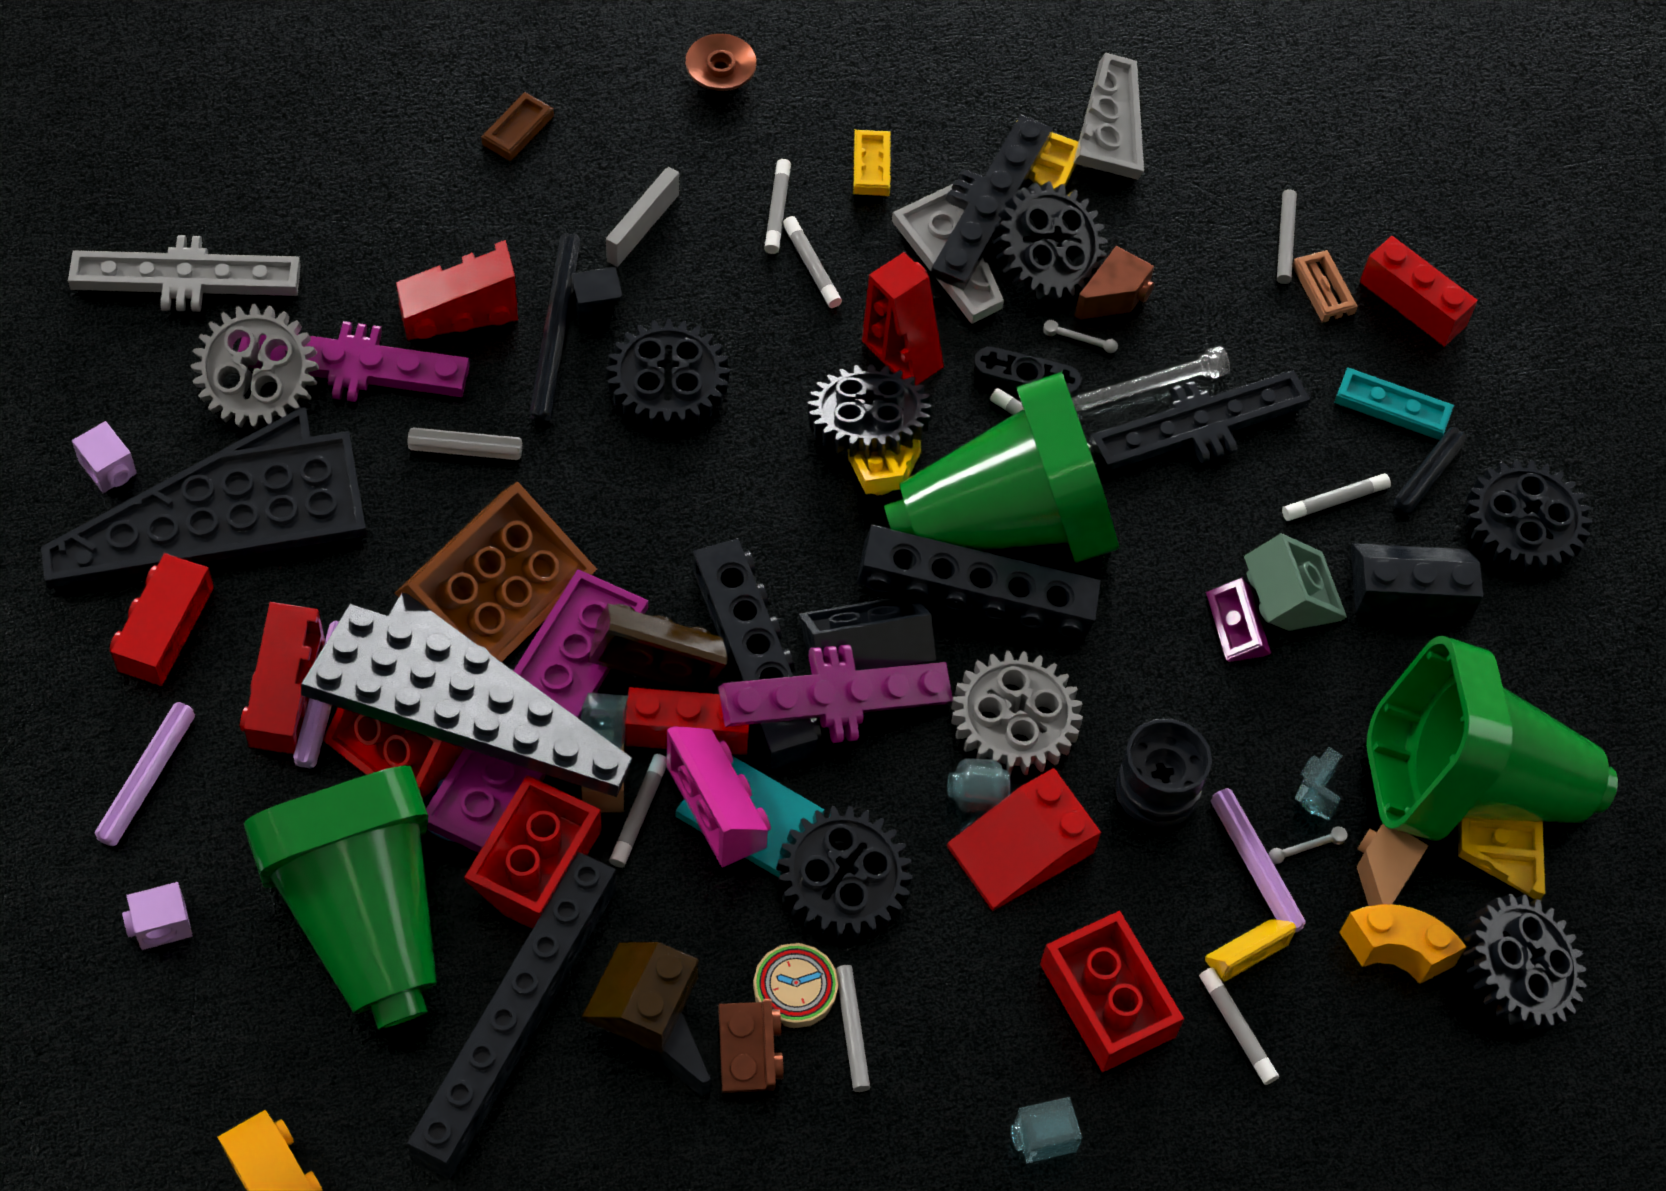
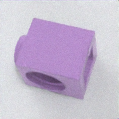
[72,421,137,493]
[122,882,193,950]

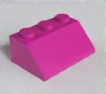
[667,726,771,868]

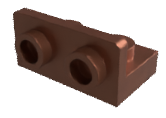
[718,999,783,1093]

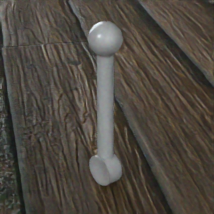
[1043,320,1118,353]
[1269,827,1347,864]

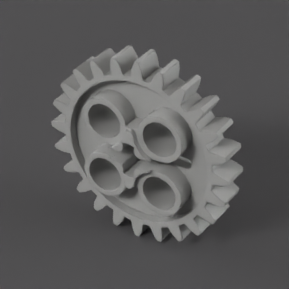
[191,304,319,430]
[951,651,1083,775]

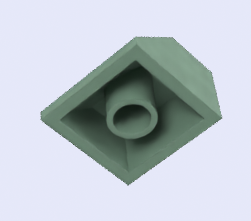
[1244,533,1347,631]

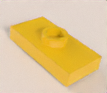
[853,130,890,196]

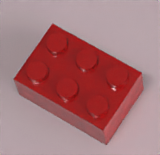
[1040,911,1184,1073]

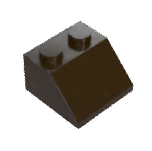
[582,942,698,1054]

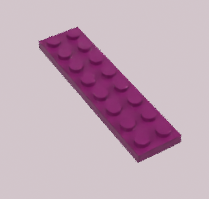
[426,569,648,853]

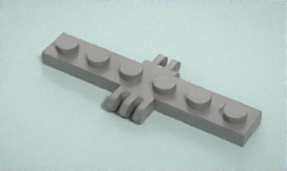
[68,235,301,312]

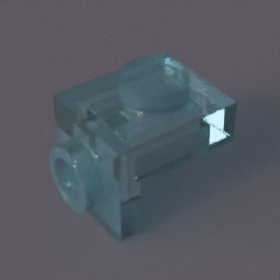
[1295,747,1343,820]

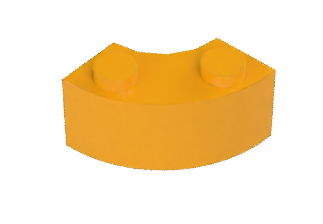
[1339,904,1466,984]
[217,1110,323,1191]

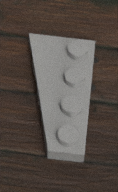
[1073,53,1144,180]
[892,184,1004,324]

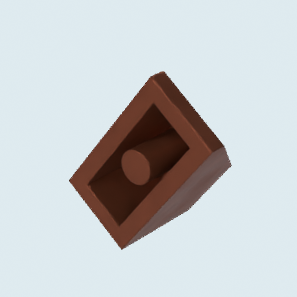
[1075,246,1155,319]

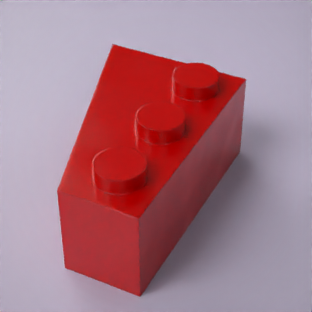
[396,240,518,340]

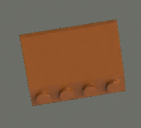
[395,482,597,662]

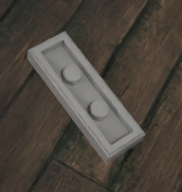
[606,167,679,267]

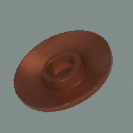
[686,34,756,91]

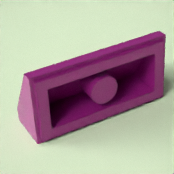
[1206,578,1271,662]

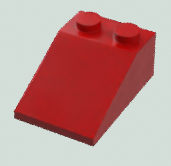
[947,768,1101,911]

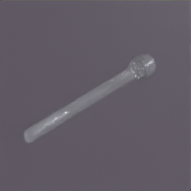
[1072,346,1230,412]

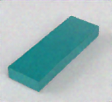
[1334,367,1454,440]

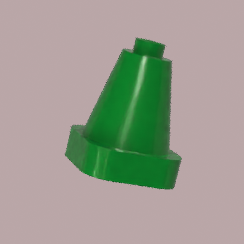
[884,372,1120,564]
[1367,636,1618,841]
[244,766,437,1030]

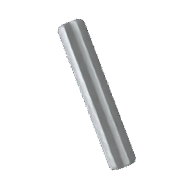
[408,428,522,460]

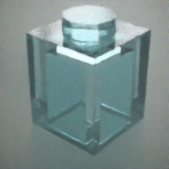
[581,693,628,749]
[1011,1097,1082,1163]

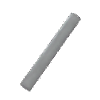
[1277,190,1297,284]
[836,965,870,1092]

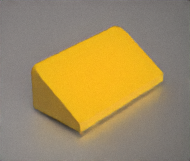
[1205,919,1296,982]

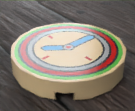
[753,943,838,1028]

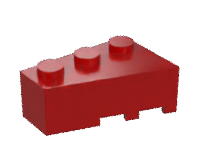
[862,252,944,386]
[240,602,325,754]

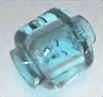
[947,759,1010,812]

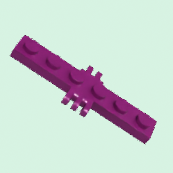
[238,321,470,402]
[718,645,953,743]

